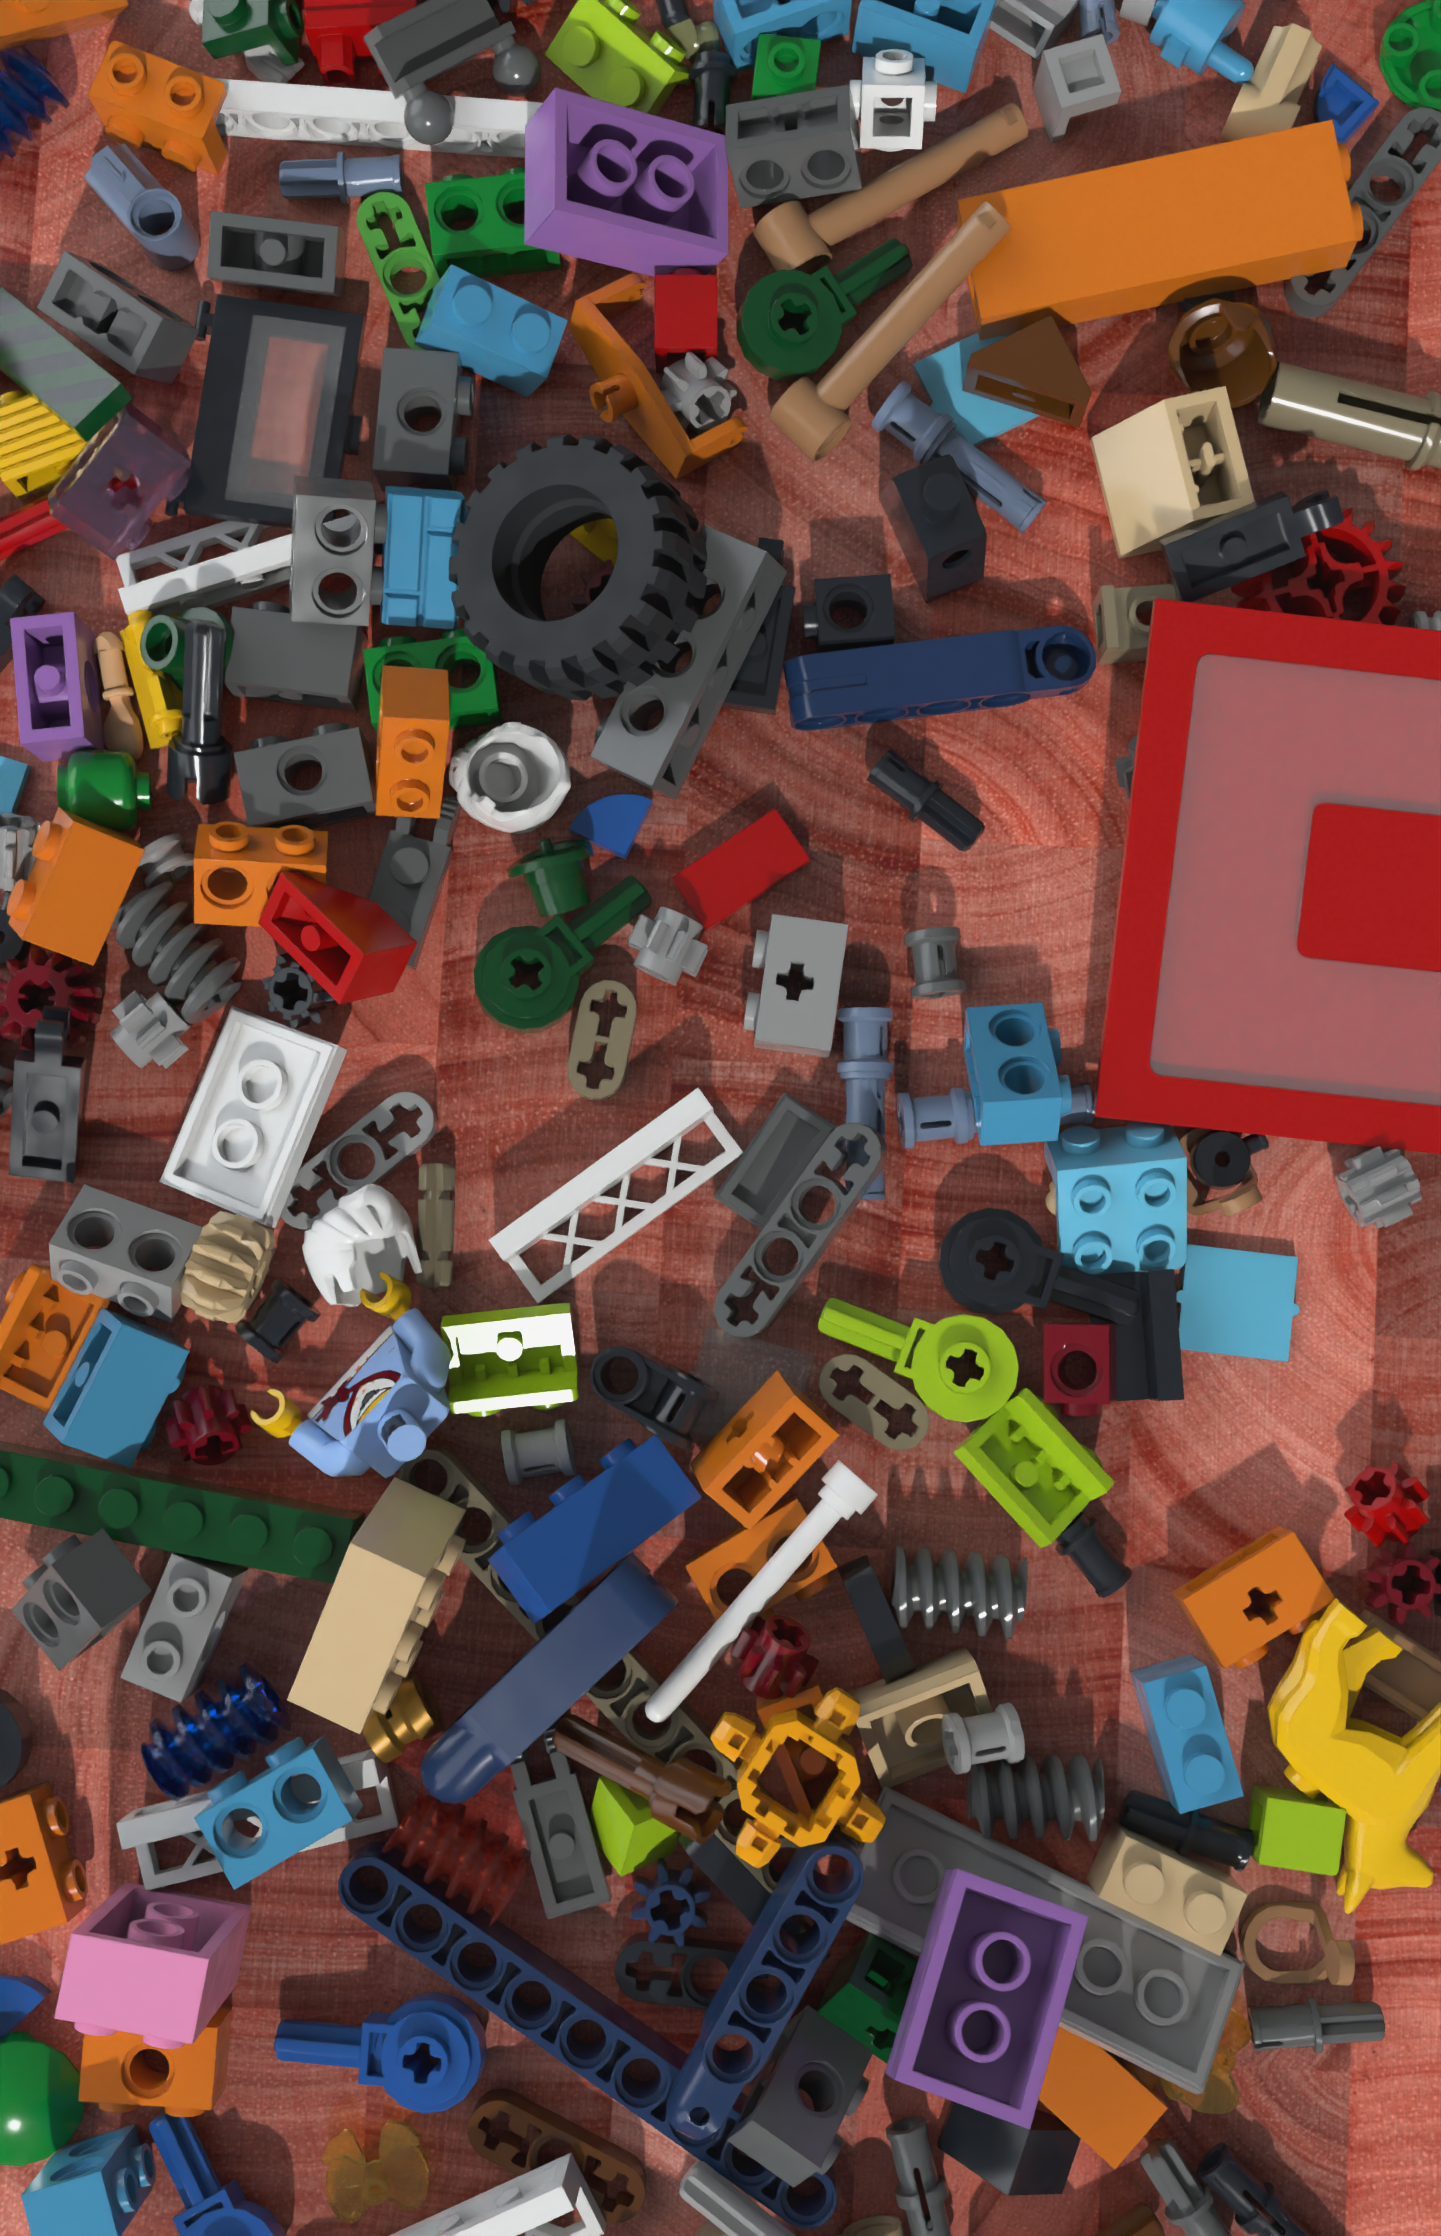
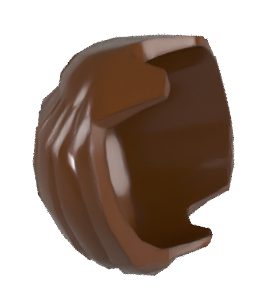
[1168,298,1277,408]

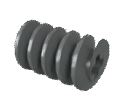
[110,881,242,1025]
[891,1544,1028,1639]
[966,1753,1105,1841]

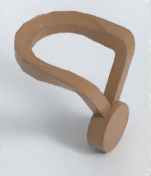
[1178,1128,1263,1216]
[1239,1901,1355,1986]

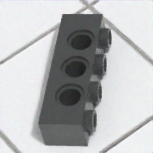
[590,524,787,800]

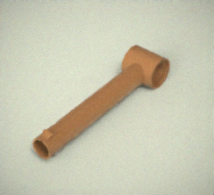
[753,102,1028,275]
[769,201,1011,463]

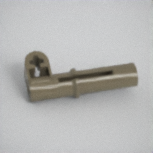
[1258,361,1441,471]

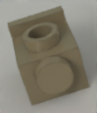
[1091,584,1179,665]

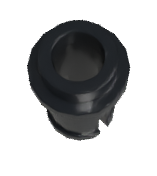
[688,51,737,135]
[1055,1511,1132,1598]

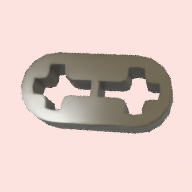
[567,980,638,1101]
[818,1354,929,1450]

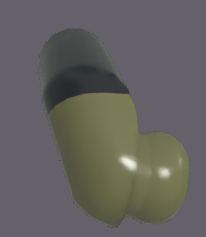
[655,0,720,63]

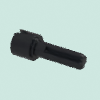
[167,620,233,805]

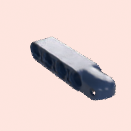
[783,625,1097,731]
[420,1551,679,1803]
[666,1824,864,2140]

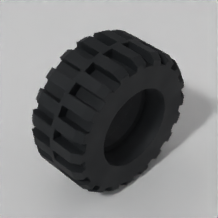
[449,434,708,701]

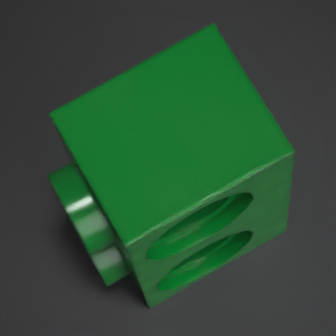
[425,167,561,279]
[363,628,504,732]

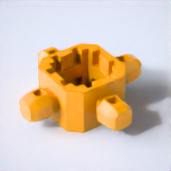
[710,1687,886,1868]

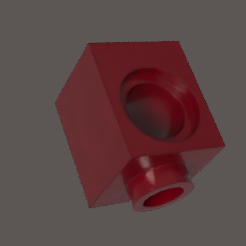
[1043,1322,1117,1416]

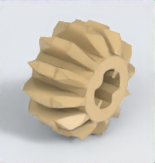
[180,1211,275,1324]

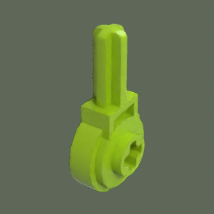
[818,1297,1019,1423]

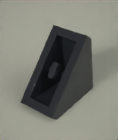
[937,2101,1081,2196]

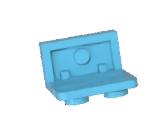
[1044,1121,1187,1275]

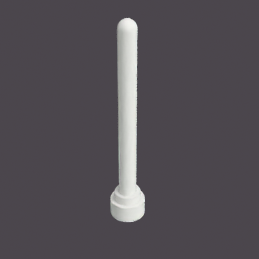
[645,1459,878,1723]

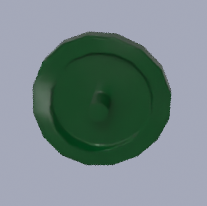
[140,607,233,692]
[507,838,594,917]

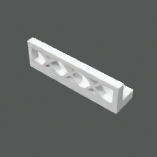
[115,510,376,616]
[489,1088,743,1303]
[116,1749,401,1891]
[389,2153,607,2236]

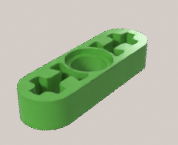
[357,192,440,350]

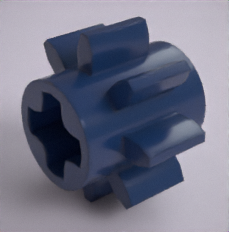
[630,1858,711,1947]

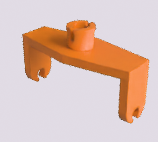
[568,273,749,480]

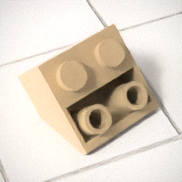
[1090,386,1255,559]

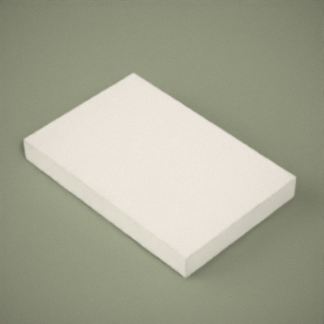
[159,1006,347,1228]

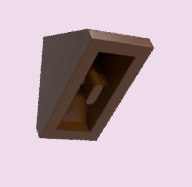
[962,315,1092,428]

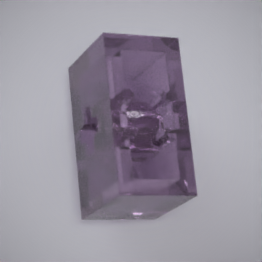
[47,402,191,561]

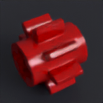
[1344,1462,1430,1547]

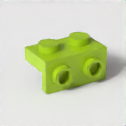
[544,0,691,116]
[441,1302,580,1417]
[953,1388,1114,1548]

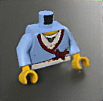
[250,1272,451,1478]

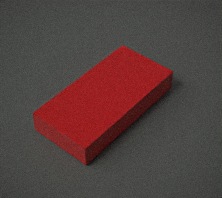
[671,808,811,933]

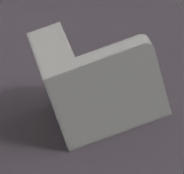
[1033,34,1121,143]

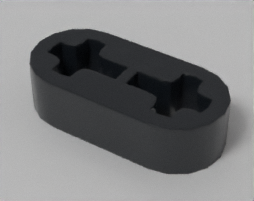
[837,1555,916,1682]

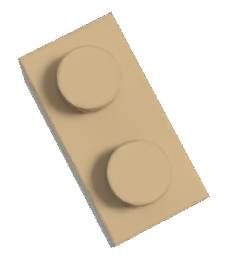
[1086,1819,1248,1956]

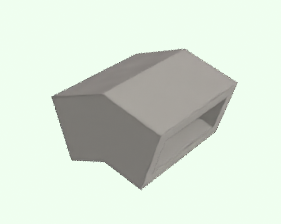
[990,0,1078,60]

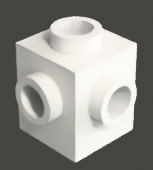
[850,49,937,152]

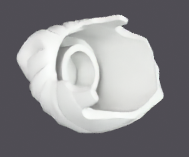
[449,722,571,834]
[302,1184,422,1307]

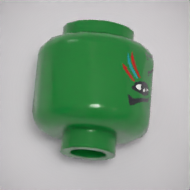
[57,749,152,832]

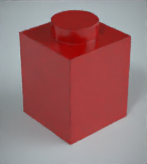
[654,268,718,373]

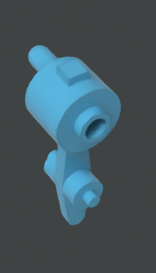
[1149,0,1254,85]

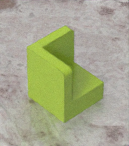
[589,1776,679,1877]
[1247,1784,1347,1876]

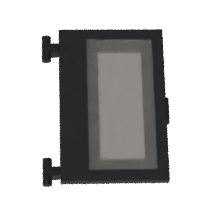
[165,294,366,529]

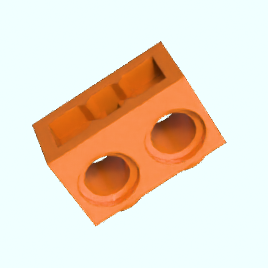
[375,665,450,819]
[194,821,328,927]
[685,1494,838,1629]

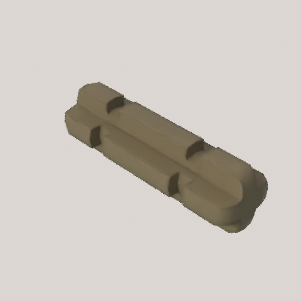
[416,1163,455,1288]

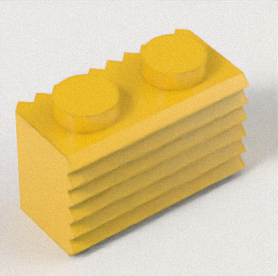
[0,391,132,499]

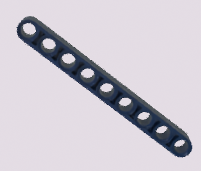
[338,1842,837,2229]

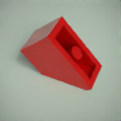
[258,871,418,1004]

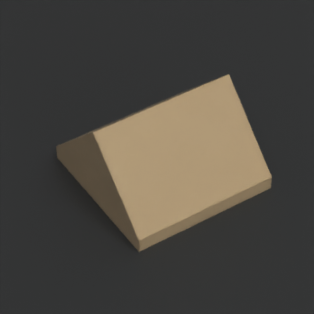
[848,1647,993,1788]

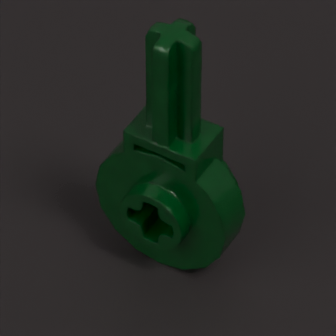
[736,238,913,381]
[473,876,652,1034]

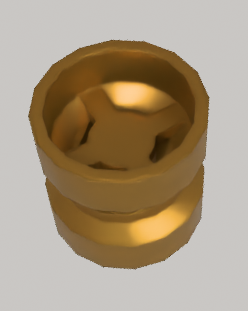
[362,1672,445,1763]

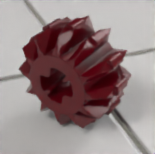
[0,947,103,1051]

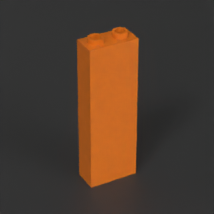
[957,119,1364,340]

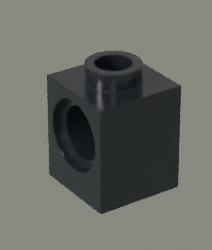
[802,574,895,653]

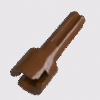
[552,1714,732,1844]

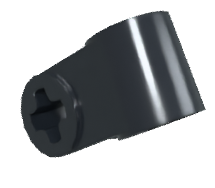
[590,1345,720,1450]

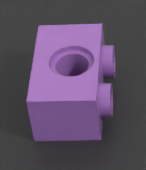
[10,612,104,762]

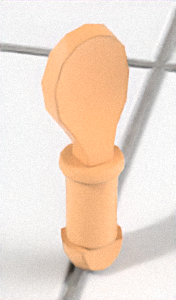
[93,632,144,761]

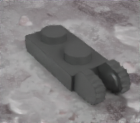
[368,796,462,970]
[510,1720,612,1919]

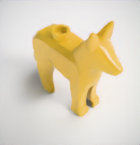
[1267,1598,1441,1914]

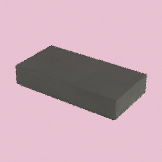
[714,1092,837,1230]

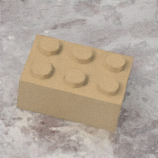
[287,1477,466,1734]

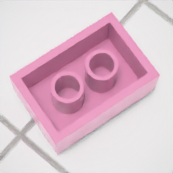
[54,1882,252,2049]

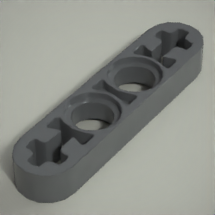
[1284,107,1441,318]
[714,1123,887,1338]

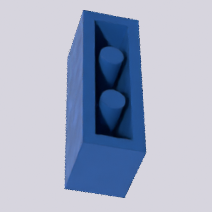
[487,1435,702,1624]

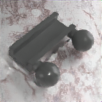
[363,0,541,145]

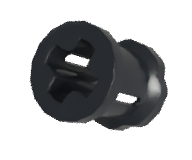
[235,1278,321,1364]

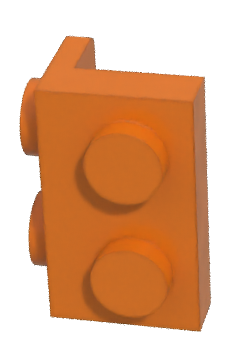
[87,41,228,176]
[0,1264,118,1413]

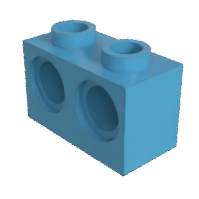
[713,0,852,73]
[963,1002,1072,1146]
[194,1736,363,1890]
[21,2124,156,2236]

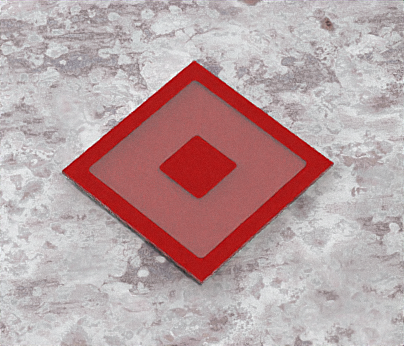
[1093,598,1441,1154]

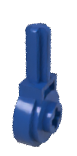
[274,1992,487,2113]
[149,2112,286,2236]

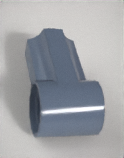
[84,143,200,271]

